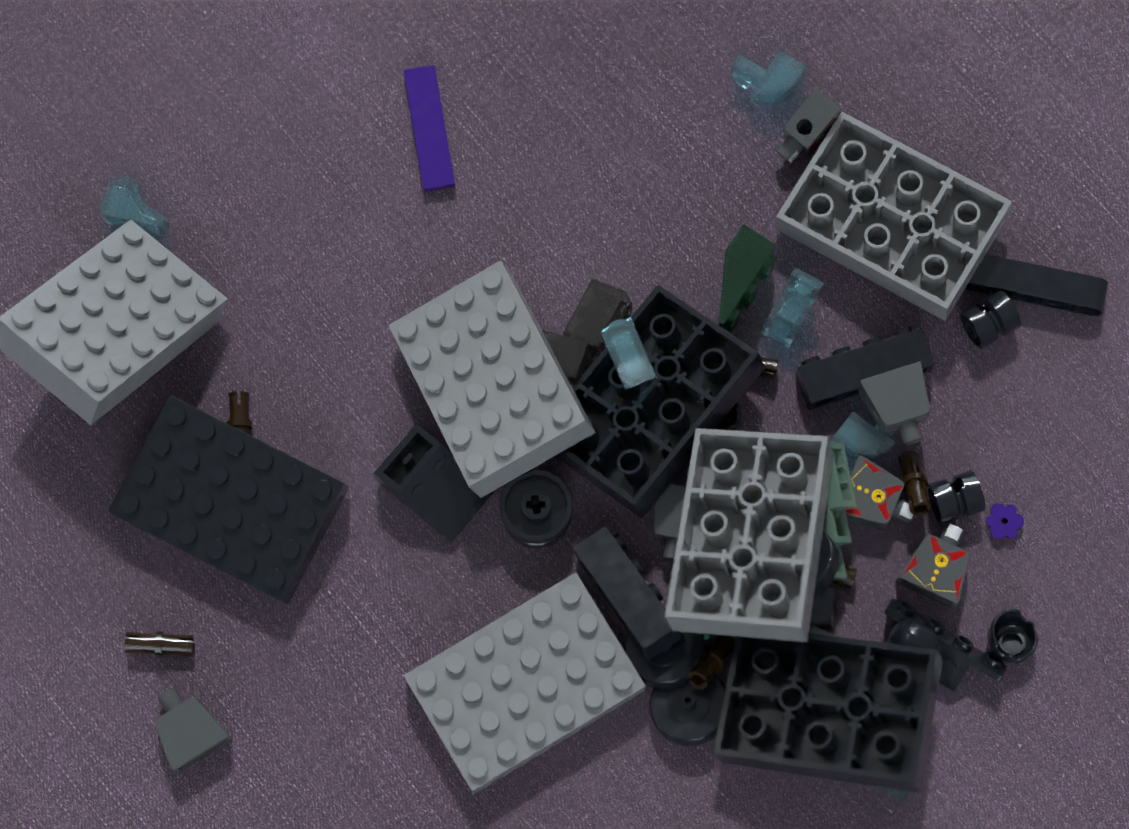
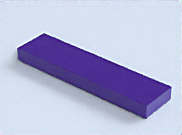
[404,65,455,192]

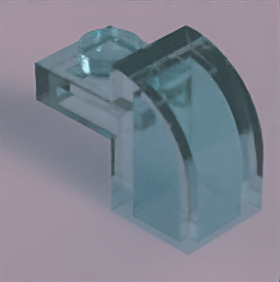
[731,50,807,106]
[761,267,824,349]
[601,317,656,390]
[831,412,897,461]

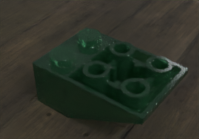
[717,224,777,333]

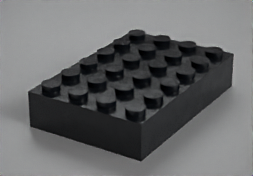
[555,285,765,519]
[108,395,349,604]
[713,633,943,793]

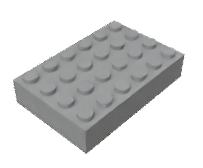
[776,111,1012,321]
[0,220,228,426]
[388,260,596,498]
[665,428,834,642]
[403,572,646,794]

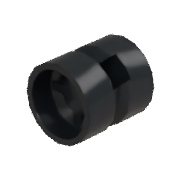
[960,290,1021,349]
[927,470,986,525]

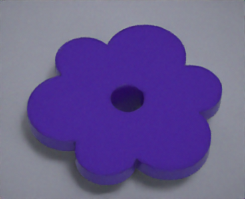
[985,503,1024,540]

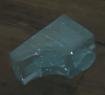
[99,176,169,235]

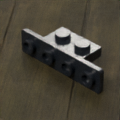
[884,598,1007,691]

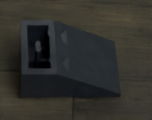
[374,423,494,542]

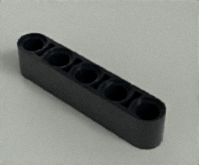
[965,254,1108,316]

